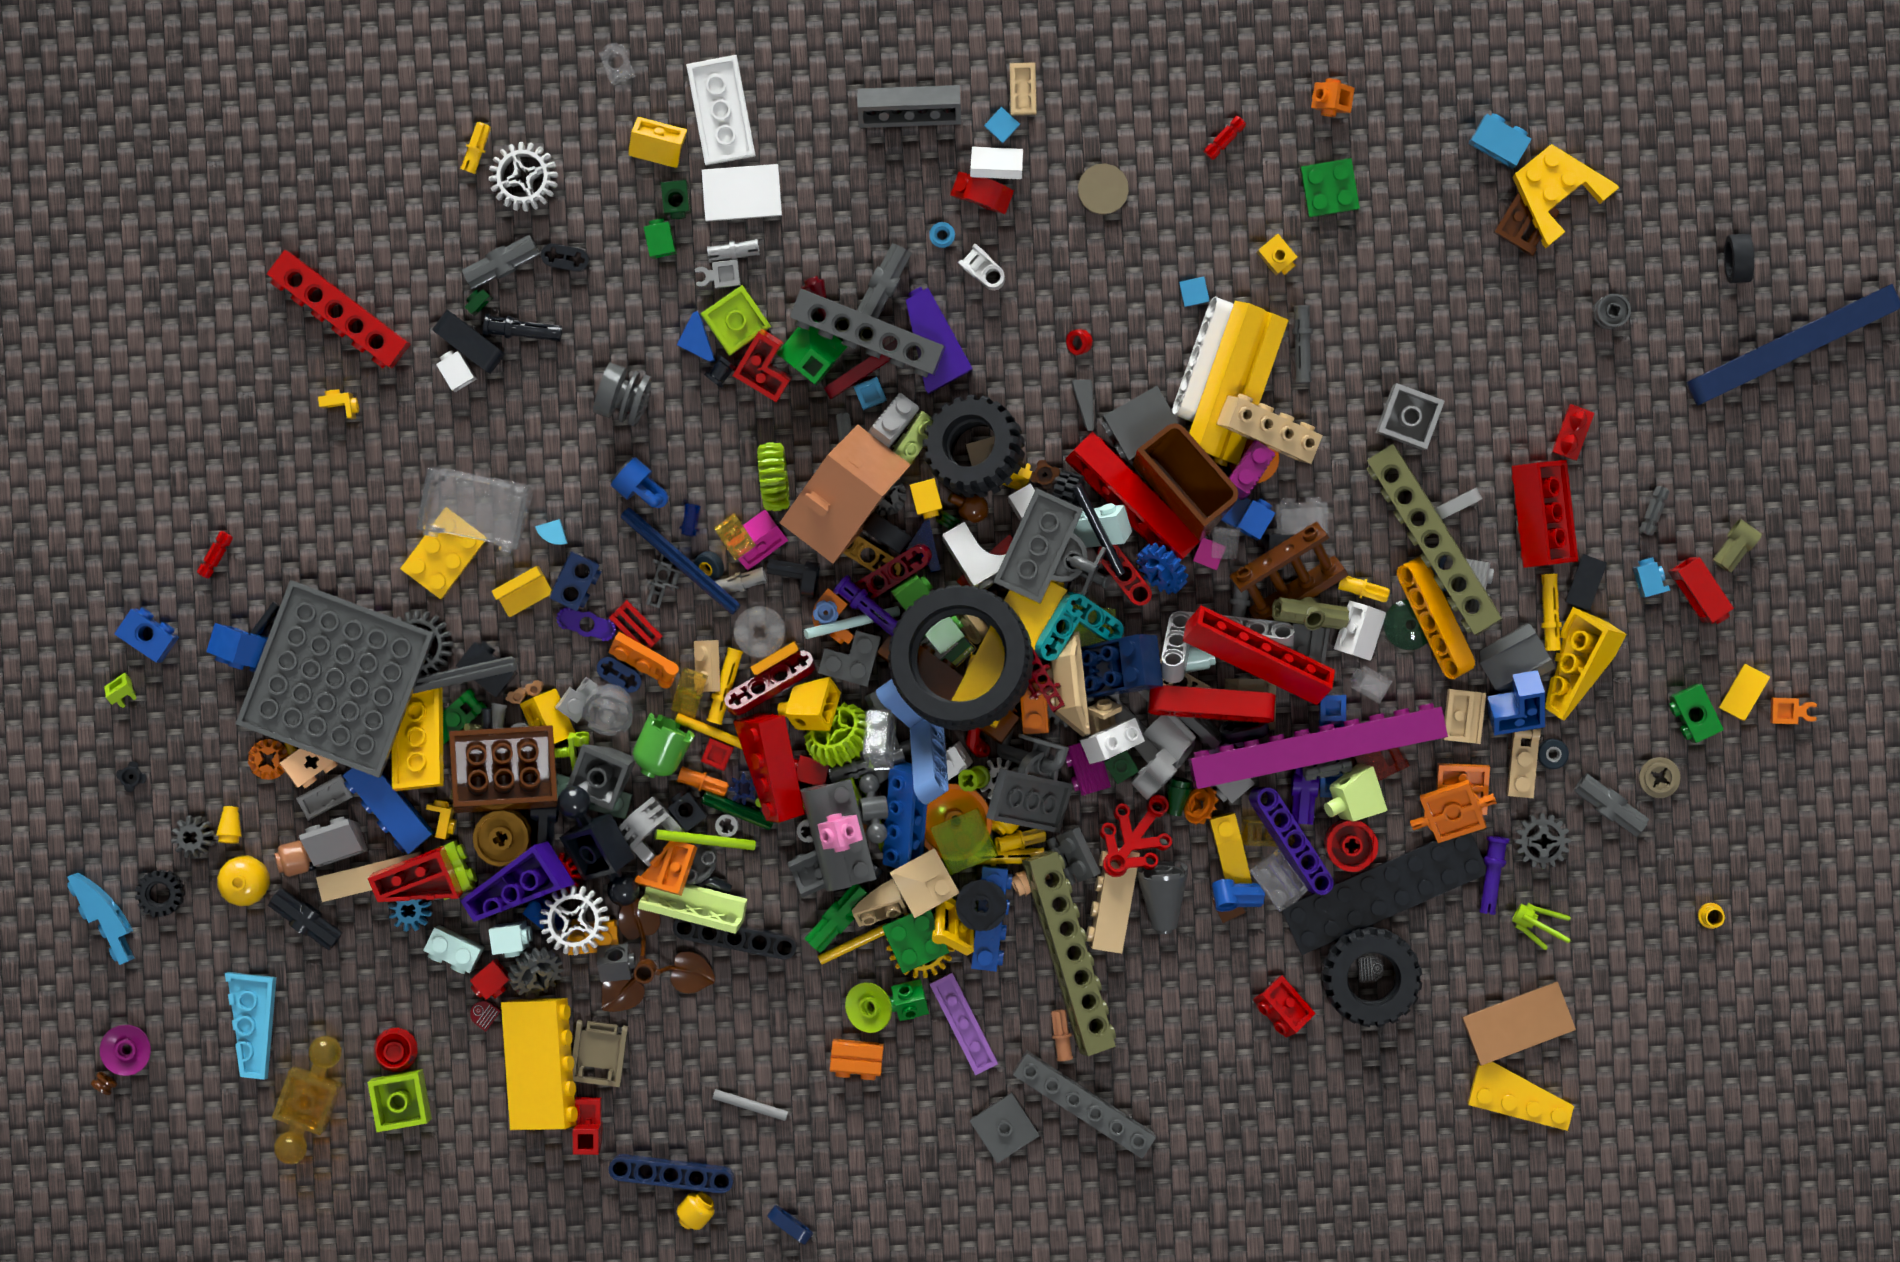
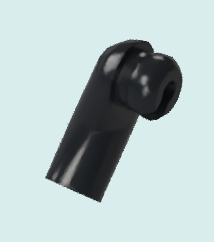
[693,876,732,894]

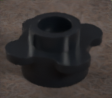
[116,761,147,792]

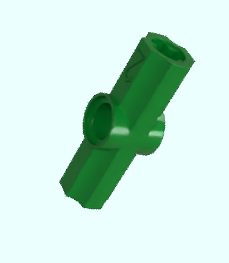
[804,884,869,953]

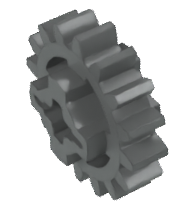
[1514,813,1571,869]
[508,947,564,997]

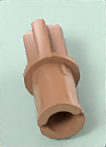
[1051,1009,1073,1061]

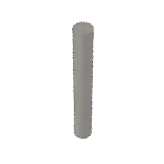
[712,1089,788,1121]

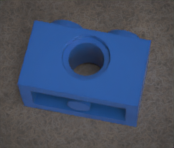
[114,607,179,663]

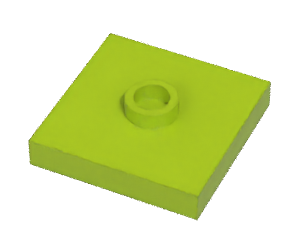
[700,285,771,356]

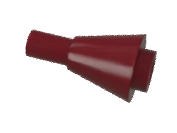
[801,275,827,321]

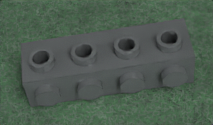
[857,85,961,128]

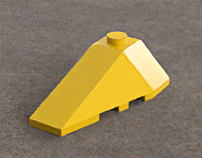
[1545,607,1627,720]

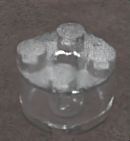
[734,606,787,657]

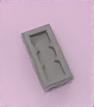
[296,774,354,821]

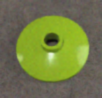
[845,982,892,1033]

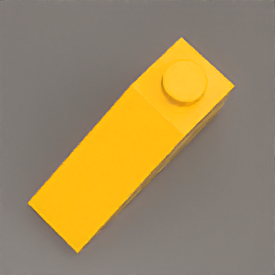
[1209,812,1252,884]

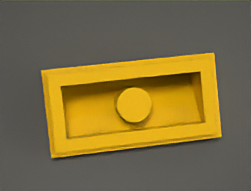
[1719,664,1770,721]

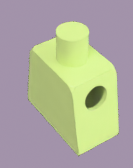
[1324,763,1387,821]

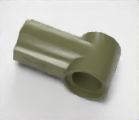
[1712,519,1762,573]

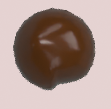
[948,492,989,523]

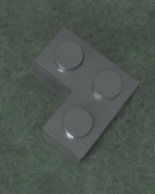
[818,630,882,687]

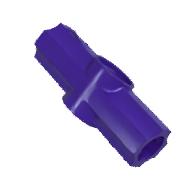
[1291,765,1319,825]

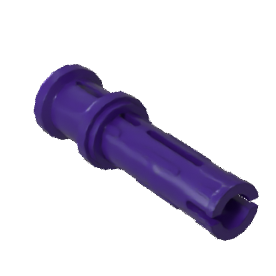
[833,575,898,636]
[1479,836,1510,915]

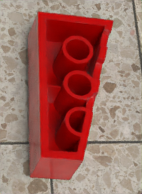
[733,713,805,823]

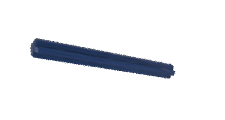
[621,507,741,615]

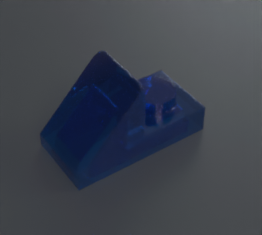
[905,520,941,573]

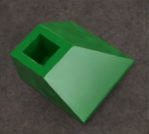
[777,318,848,386]

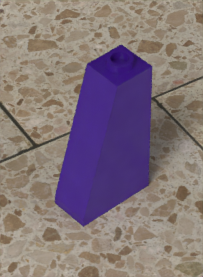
[906,287,973,395]

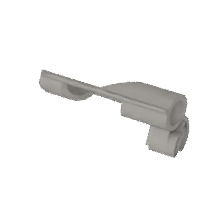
[1105,689,1196,800]

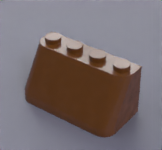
[1133,423,1238,541]

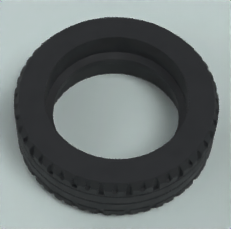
[888,585,1034,731]

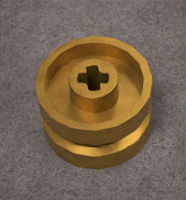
[473,810,532,867]

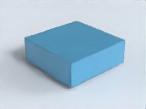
[984,107,1020,144]
[1179,277,1210,308]
[854,377,887,411]

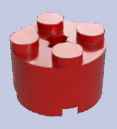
[1324,819,1378,872]

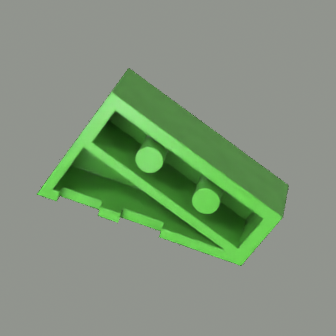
[890,568,965,655]

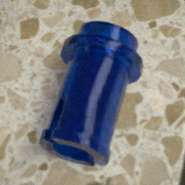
[679,504,701,537]

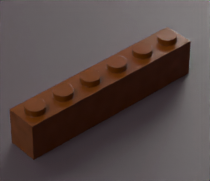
[877,635,1019,745]

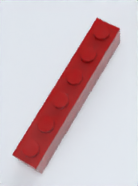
[1065,431,1201,560]
[1183,605,1335,705]

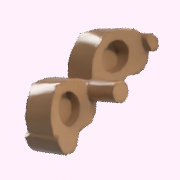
[506,680,544,704]

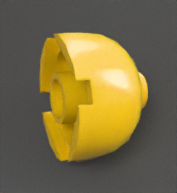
[217,855,270,906]

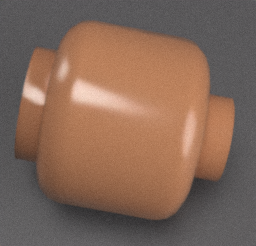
[274,840,311,877]

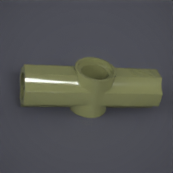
[1272,597,1349,630]

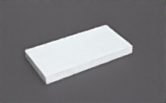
[686,55,756,166]

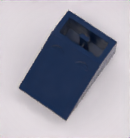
[1081,634,1163,698]

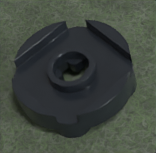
[956,879,1007,931]

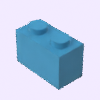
[1468,113,1531,169]

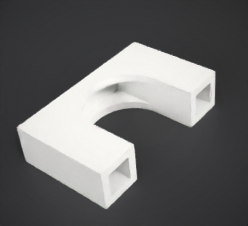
[942,483,1035,590]

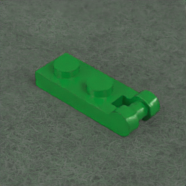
[443,688,487,746]

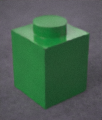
[644,219,677,259]

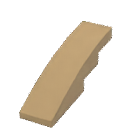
[316,852,421,902]

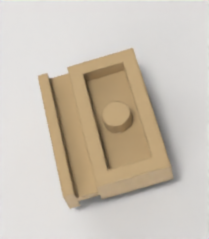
[1442,689,1486,744]

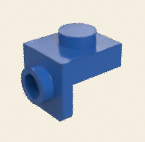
[522,896,569,931]

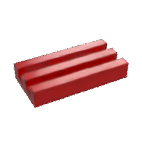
[609,600,663,649]

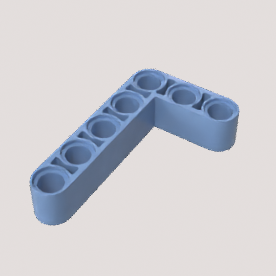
[876,679,949,805]

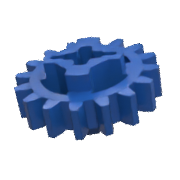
[1136,543,1188,594]

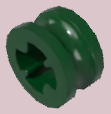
[936,511,961,530]

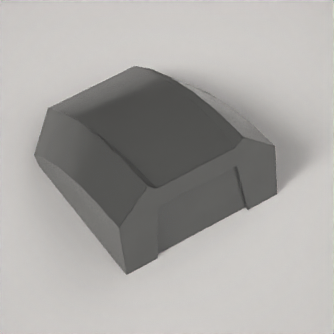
[1480,623,1555,693]

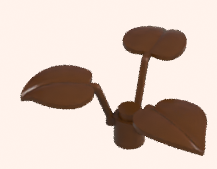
[602,898,715,1012]

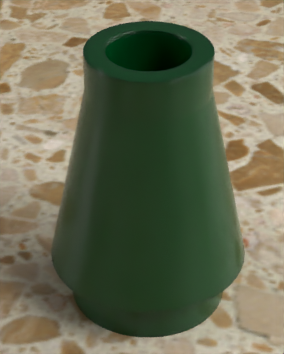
[1167,777,1192,816]

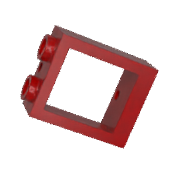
[1668,557,1734,624]

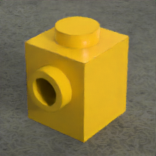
[1256,234,1297,275]

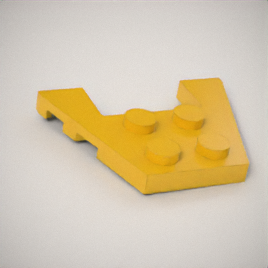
[1512,144,1619,248]

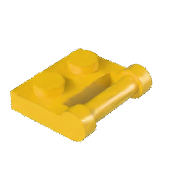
[932,898,974,956]

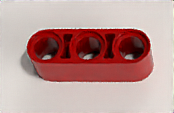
[1097,545,1152,606]

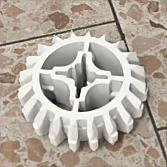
[489,142,558,212]
[540,885,610,955]

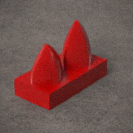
[1551,404,1594,461]

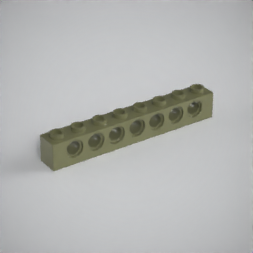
[1366,444,1503,636]
[1022,850,1116,1056]

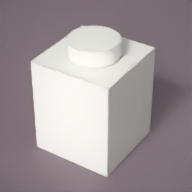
[436,350,477,392]

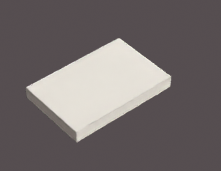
[702,164,782,222]

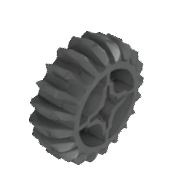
[396,610,453,677]

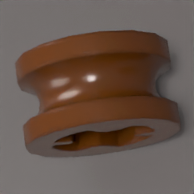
[91,1072,117,1095]

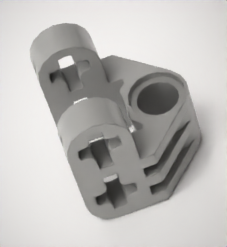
[618,797,688,867]

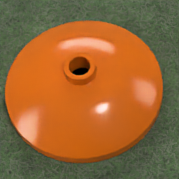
[924,783,992,860]

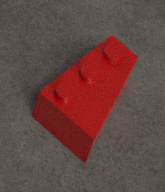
[368,846,463,902]

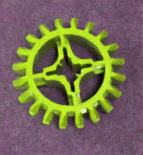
[757,442,790,511]
[804,702,873,768]

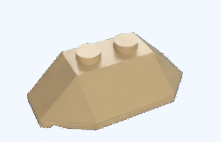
[1046,631,1090,737]

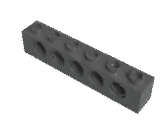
[790,289,946,378]
[1013,1050,1156,1159]

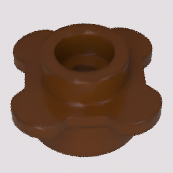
[1030,460,1060,490]

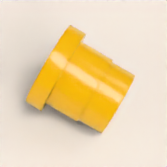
[1698,903,1725,929]

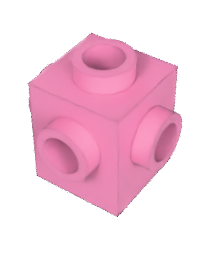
[817,813,863,852]

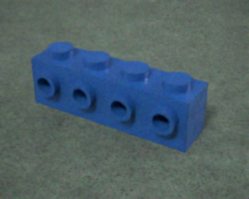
[883,762,927,869]
[343,768,435,854]
[971,865,1013,972]

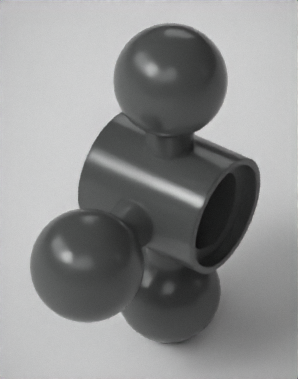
[858,774,888,844]

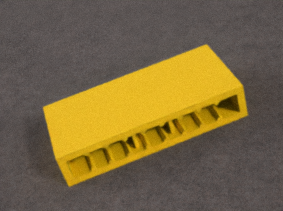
[501,998,578,1130]

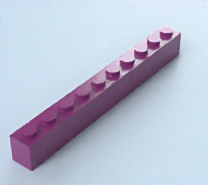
[1188,703,1448,789]

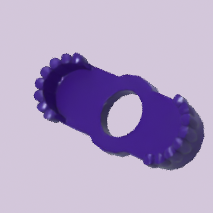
[556,607,616,641]

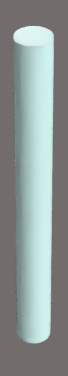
[804,606,900,639]

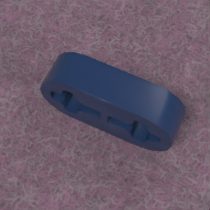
[597,657,643,693]
[767,1205,813,1245]

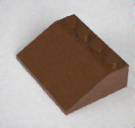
[449,725,558,813]

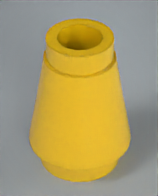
[216,806,242,844]

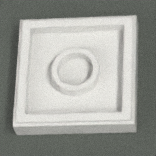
[970,147,1023,179]

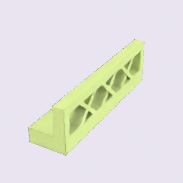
[638,884,748,934]

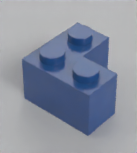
[1221,498,1275,540]
[206,623,268,672]
[1487,670,1545,736]

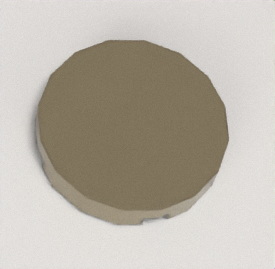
[1078,163,1129,215]

